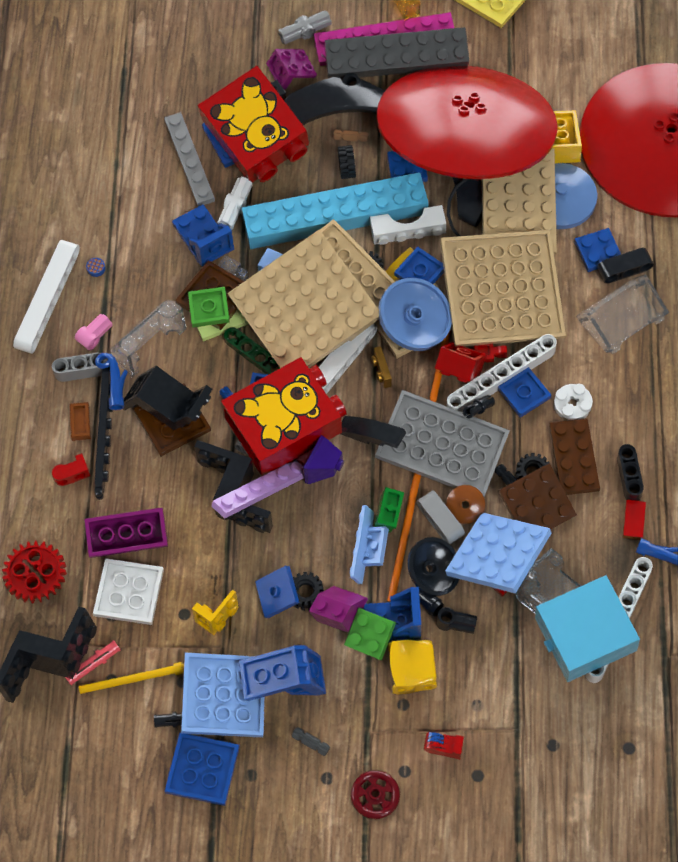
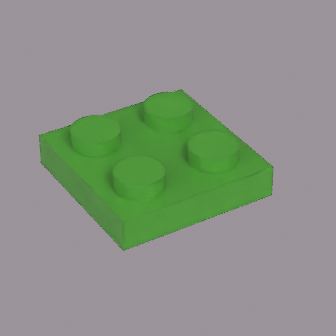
[188,287,230,328]
[344,608,396,660]

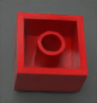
[435,342,487,383]

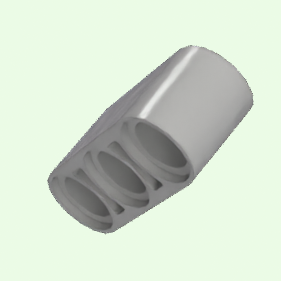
[52,353,107,382]
[416,490,465,544]

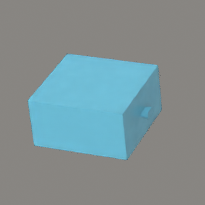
[535,575,640,682]

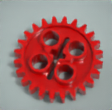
[2,540,67,604]

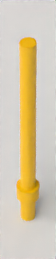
[79,662,184,694]

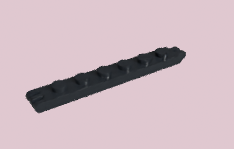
[95,366,113,500]

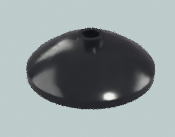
[408,537,459,596]

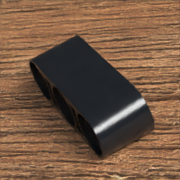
[597,248,654,284]
[617,444,644,501]

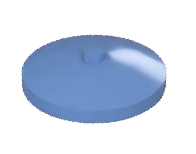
[555,163,597,229]
[378,278,452,351]

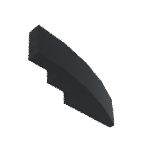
[340,416,406,448]

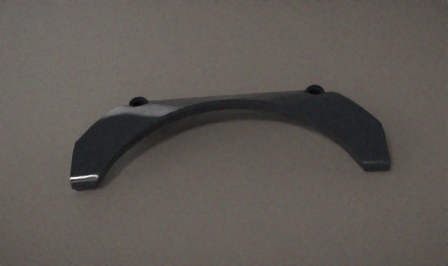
[285,73,482,227]

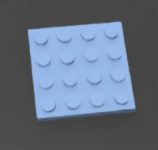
[445,513,552,594]
[181,653,265,738]

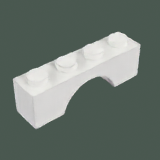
[370,205,446,245]

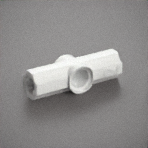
[218,177,252,229]

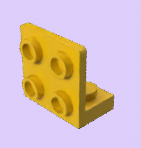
[192,590,238,635]

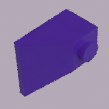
[304,435,344,484]

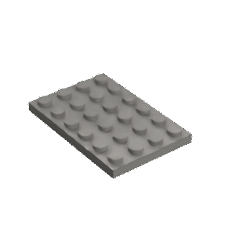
[375,390,510,497]

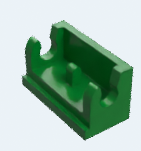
[374,487,404,533]

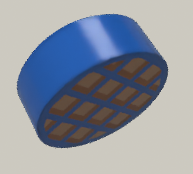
[86,258,105,277]

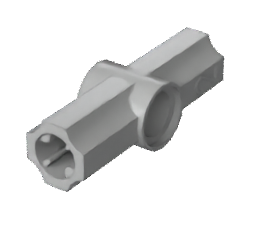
[278,11,332,44]

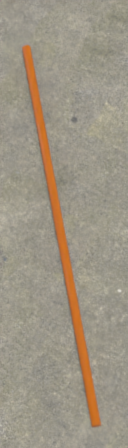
[387,330,451,602]

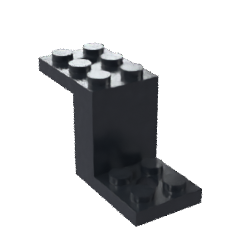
[123,365,213,430]
[194,440,273,533]
[0,606,97,703]

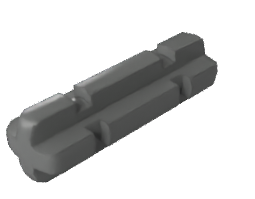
[292,727,330,756]

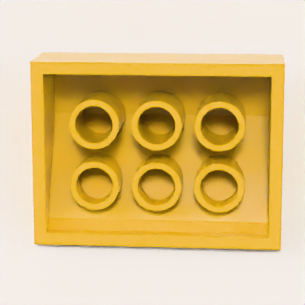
[552,110,582,163]

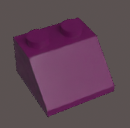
[309,586,368,633]

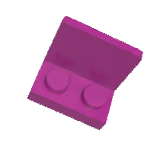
[266,49,317,90]

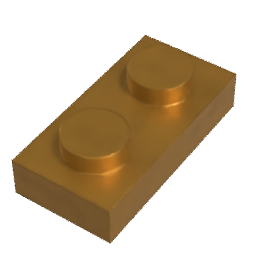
[371,346,392,389]

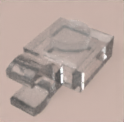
[217,255,248,281]

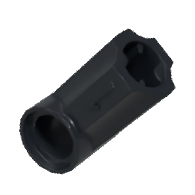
[436,607,477,634]

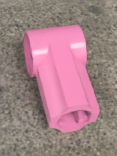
[75,314,113,351]

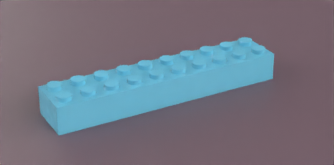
[242,172,429,249]

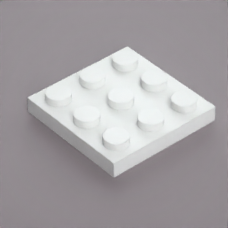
[93,558,164,625]

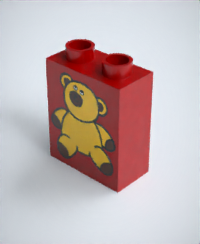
[198,66,309,183]
[221,357,347,476]

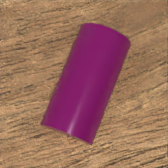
[84,508,168,558]

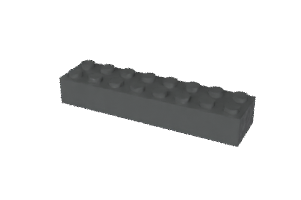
[324,27,469,79]

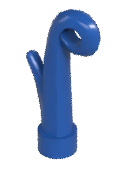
[95,353,128,410]
[636,538,678,566]

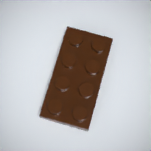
[549,418,600,495]

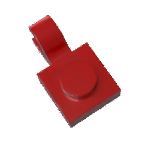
[474,343,507,363]

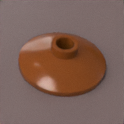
[446,485,485,524]

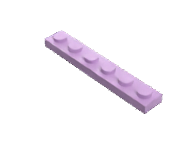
[211,460,304,519]

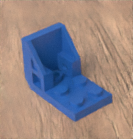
[172,204,234,266]
[363,587,421,643]
[239,645,326,701]

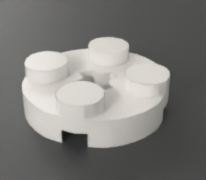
[554,384,593,420]

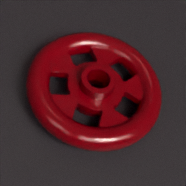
[351,770,400,819]

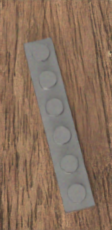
[164,112,215,207]

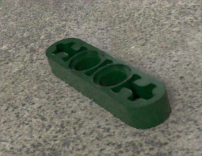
[224,327,280,375]

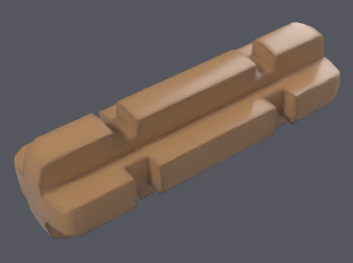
[333,129,368,142]

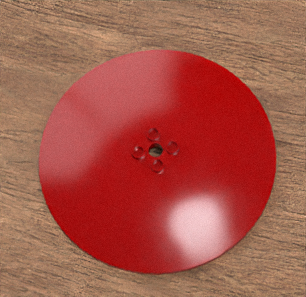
[580,63,678,218]
[377,66,557,179]

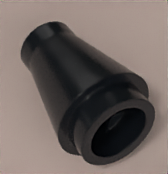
[419,590,444,616]

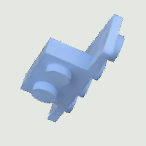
[350,505,389,584]

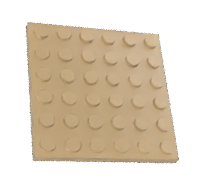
[227,229,379,368]
[440,230,566,347]

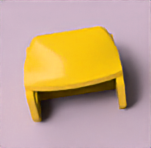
[388,640,437,695]

